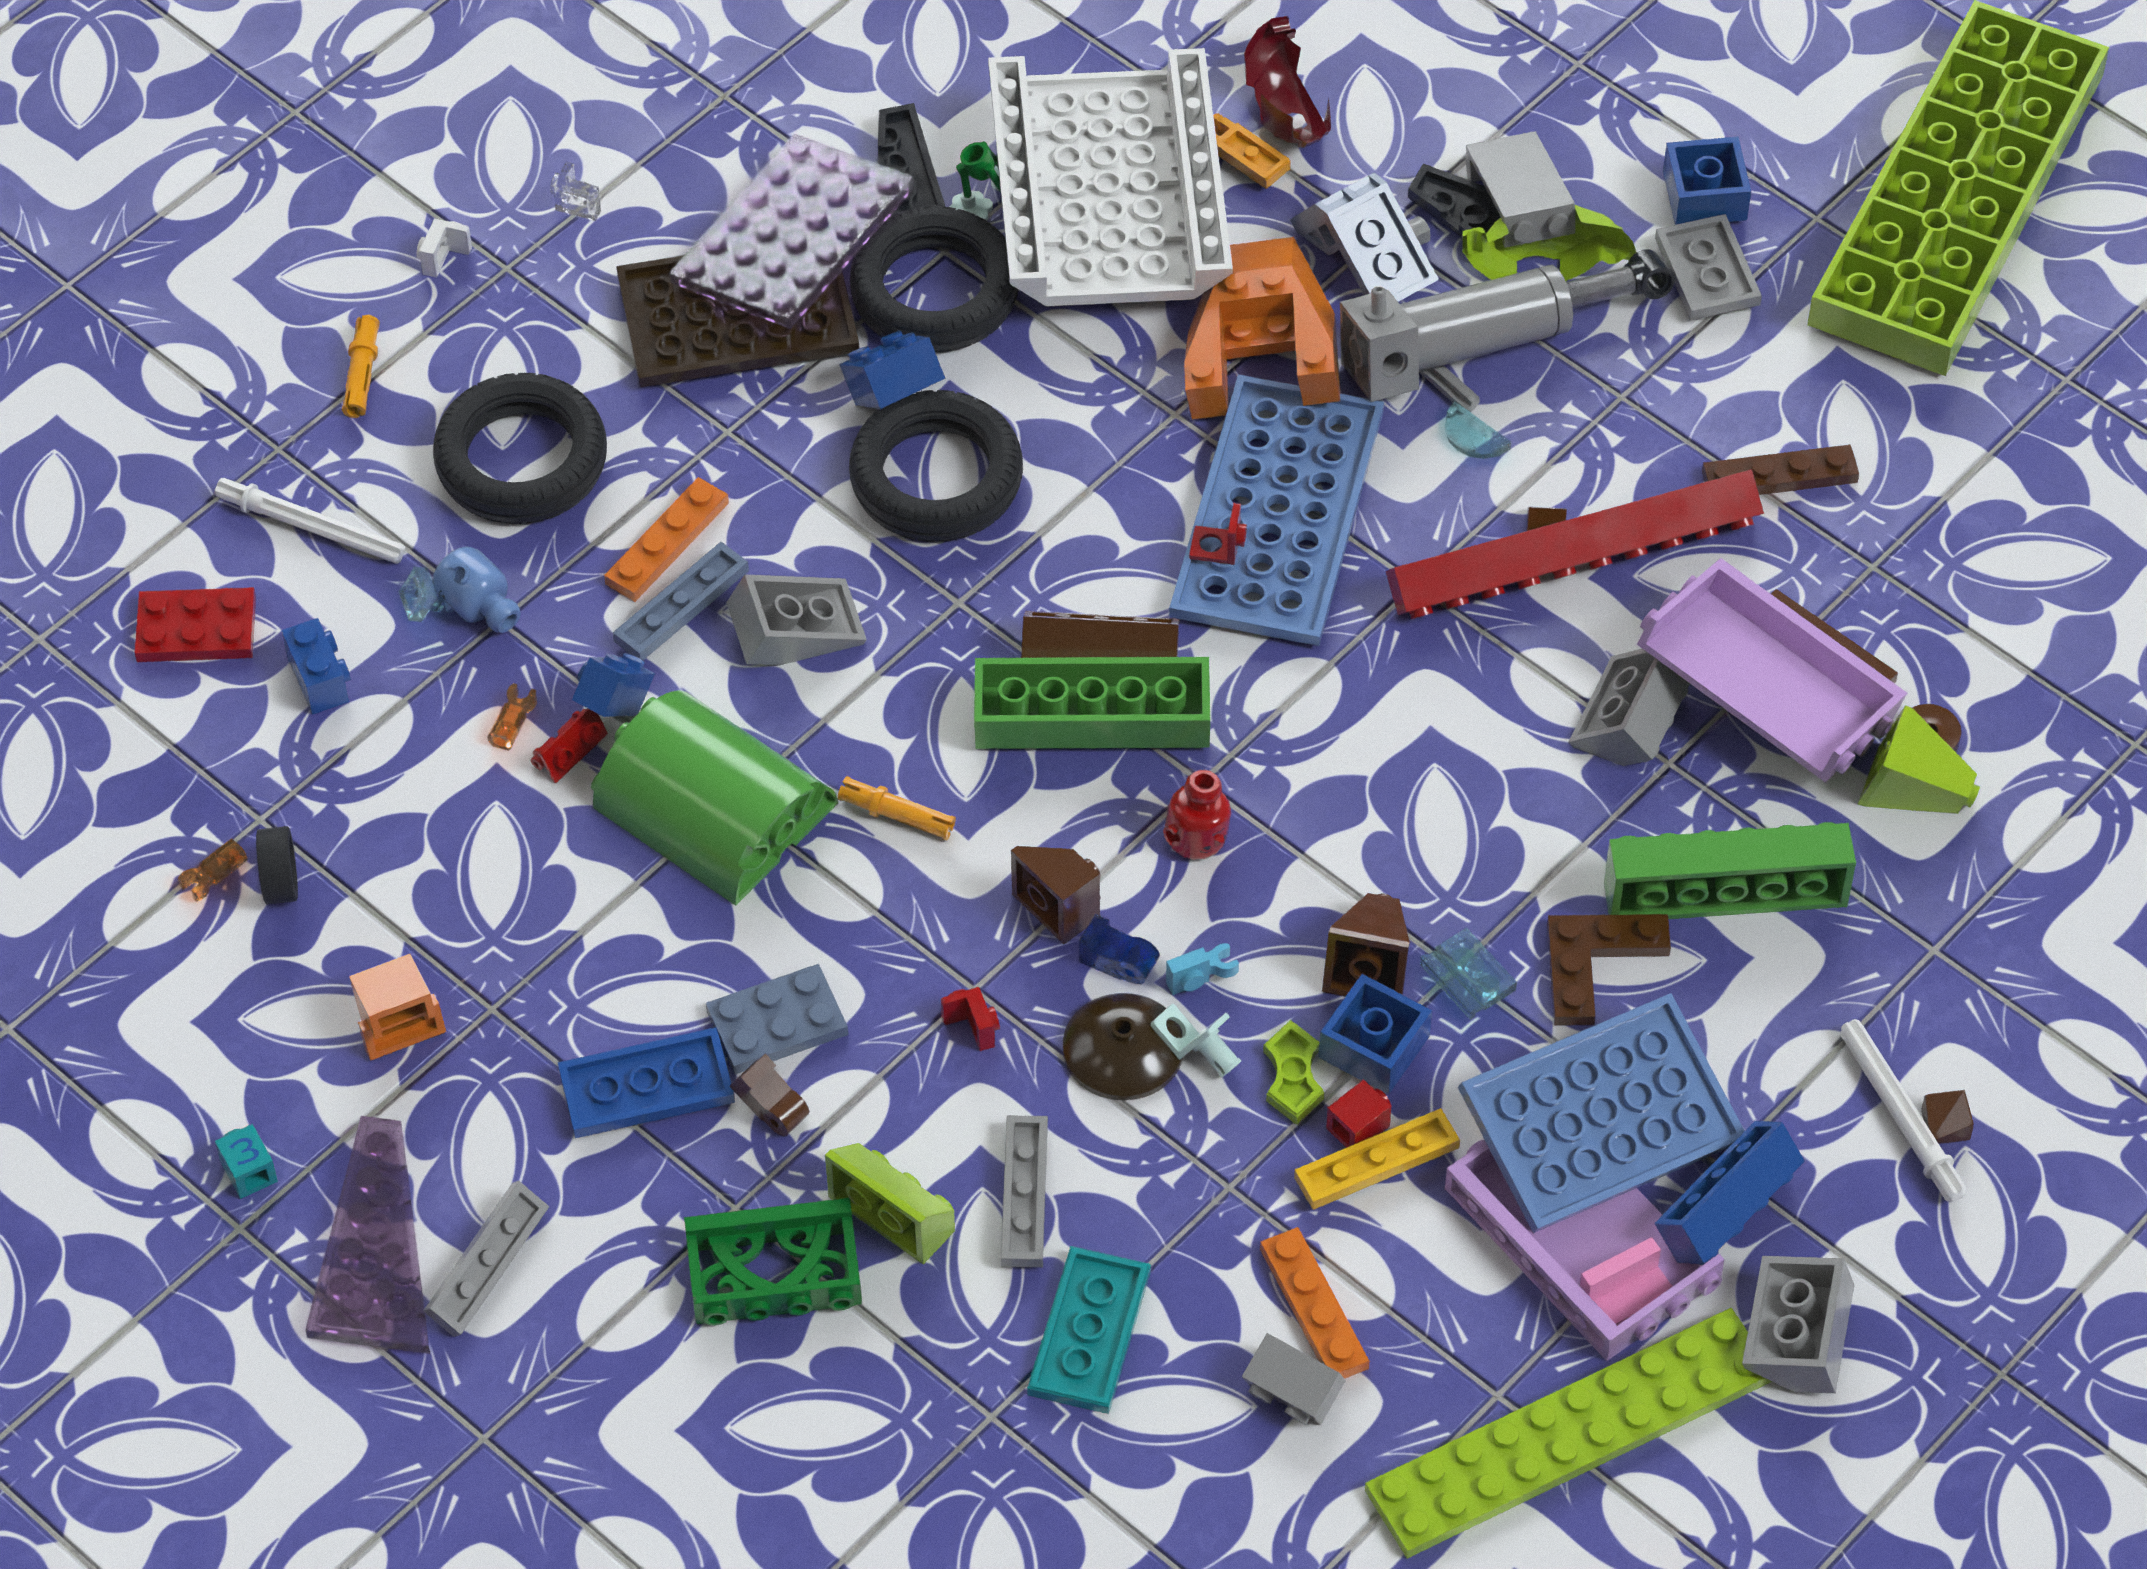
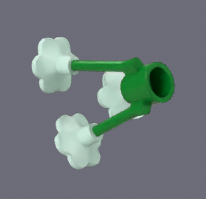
[949,141,1001,221]

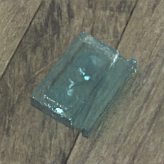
[1420,927,1517,1020]

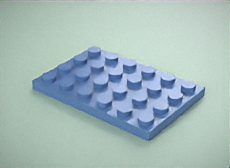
[1458,993,1745,1234]

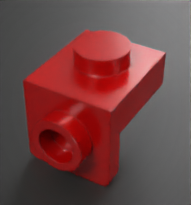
[941,987,1000,1051]

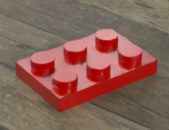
[135,587,256,662]

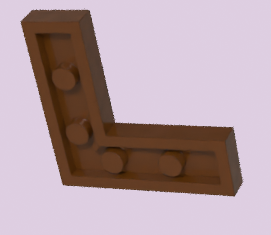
[1547,914,1671,1026]

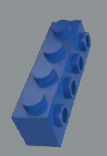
[1654,1121,1805,1265]

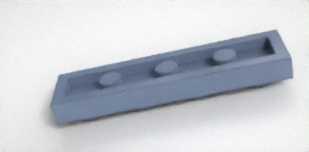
[613,542,749,660]

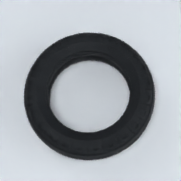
[850,206,1018,353]
[433,373,607,524]
[849,390,1023,542]

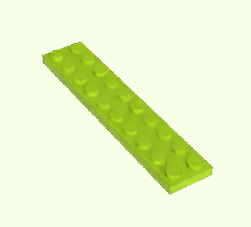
[1365,1307,1772,1559]

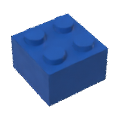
[1663,136,1751,225]
[839,331,946,409]
[1319,974,1432,1095]

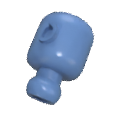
[432,546,521,633]

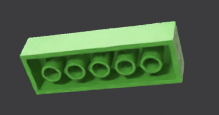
[974,657,1210,749]
[1604,822,1856,919]

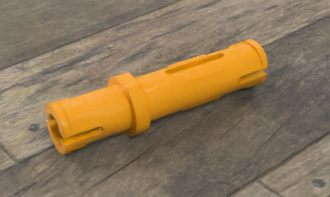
[342,315,380,418]
[838,776,956,841]

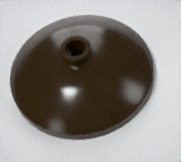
[1063,993,1183,1100]

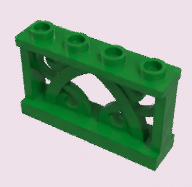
[684,1198,862,1326]

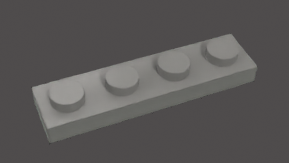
[1001,1115,1048,1267]
[423,1181,549,1337]

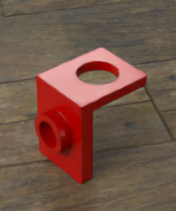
[1189,503,1247,565]

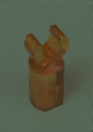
[487,683,537,751]
[178,838,248,902]

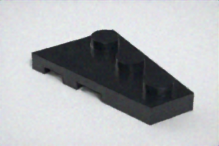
[1408,164,1501,237]

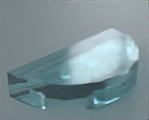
[1445,401,1511,459]

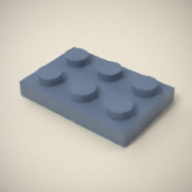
[706,964,848,1075]

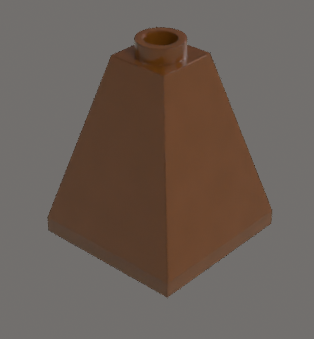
[1322,893,1410,997]

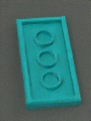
[1027,1246,1151,1414]

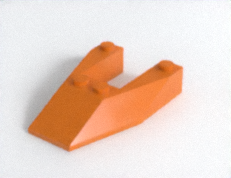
[1184,237,1340,420]

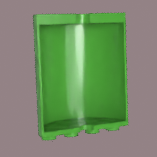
[591,690,838,906]

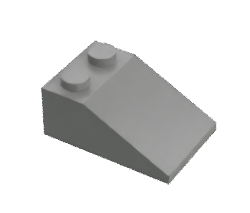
[726,574,867,665]

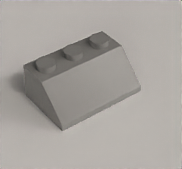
[1568,649,1690,766]
[1742,1256,1854,1394]

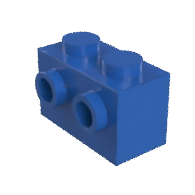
[281,618,351,715]
[572,653,655,717]

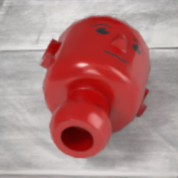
[1163,770,1231,860]

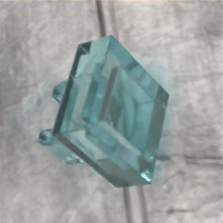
[399,567,445,622]

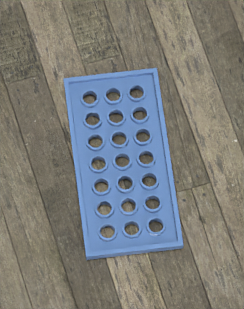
[1169,374,1384,646]

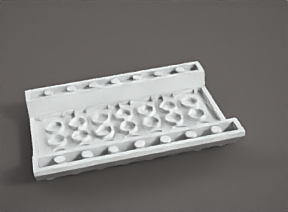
[988,48,1233,306]

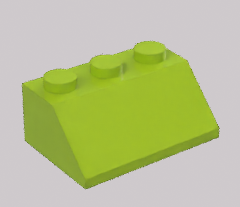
[825,1143,955,1265]

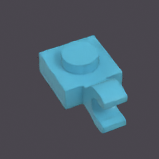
[1166,943,1239,995]

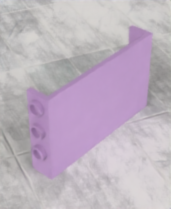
[1637,558,1908,782]
[1445,1140,1725,1361]

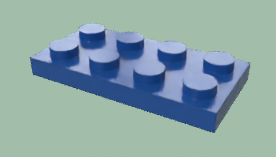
[557,1027,735,1138]

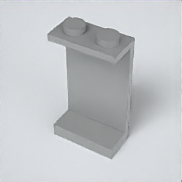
[1466,131,1575,247]

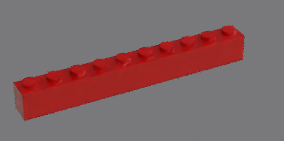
[1385,469,1764,619]

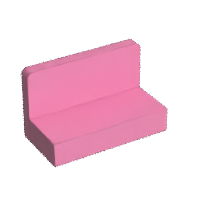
[1580,1237,1673,1326]

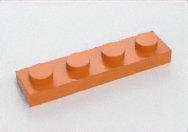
[604,477,729,602]
[1260,1227,1370,1379]

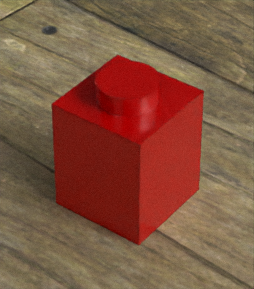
[1326,1079,1392,1148]

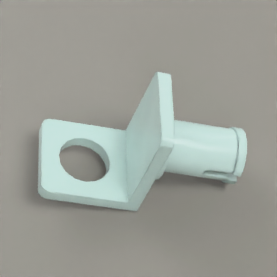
[1151,1004,1241,1078]

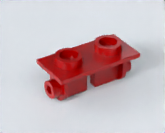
[530,708,608,783]

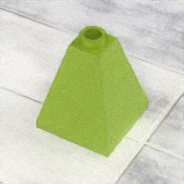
[1857,705,1980,814]

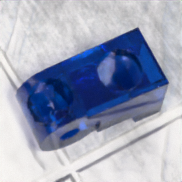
[1079,913,1160,985]

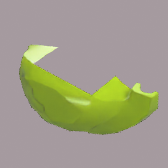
[1462,205,1636,281]

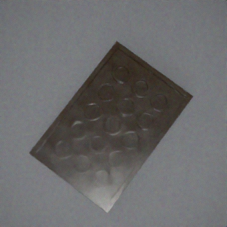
[616,232,859,387]

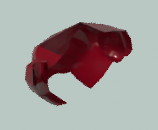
[1244,16,1331,148]

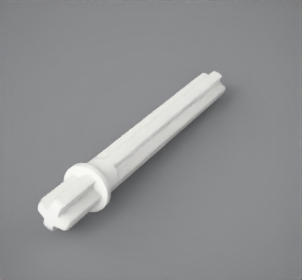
[215,478,405,564]
[1840,1019,1966,1202]

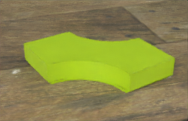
[1263,1020,1324,1125]

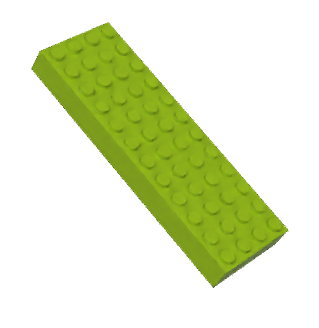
[1807,0,2109,376]

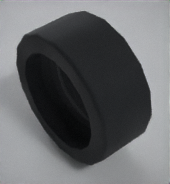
[256,826,298,904]

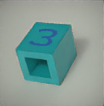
[215,1124,278,1199]

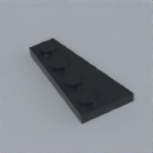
[875,103,946,227]

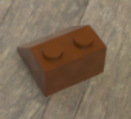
[1011,846,1101,944]

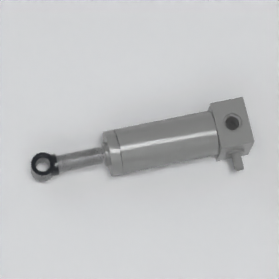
[1340,249,1675,402]

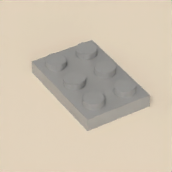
[1655,214,1762,320]

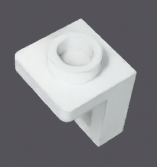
[417,218,472,278]

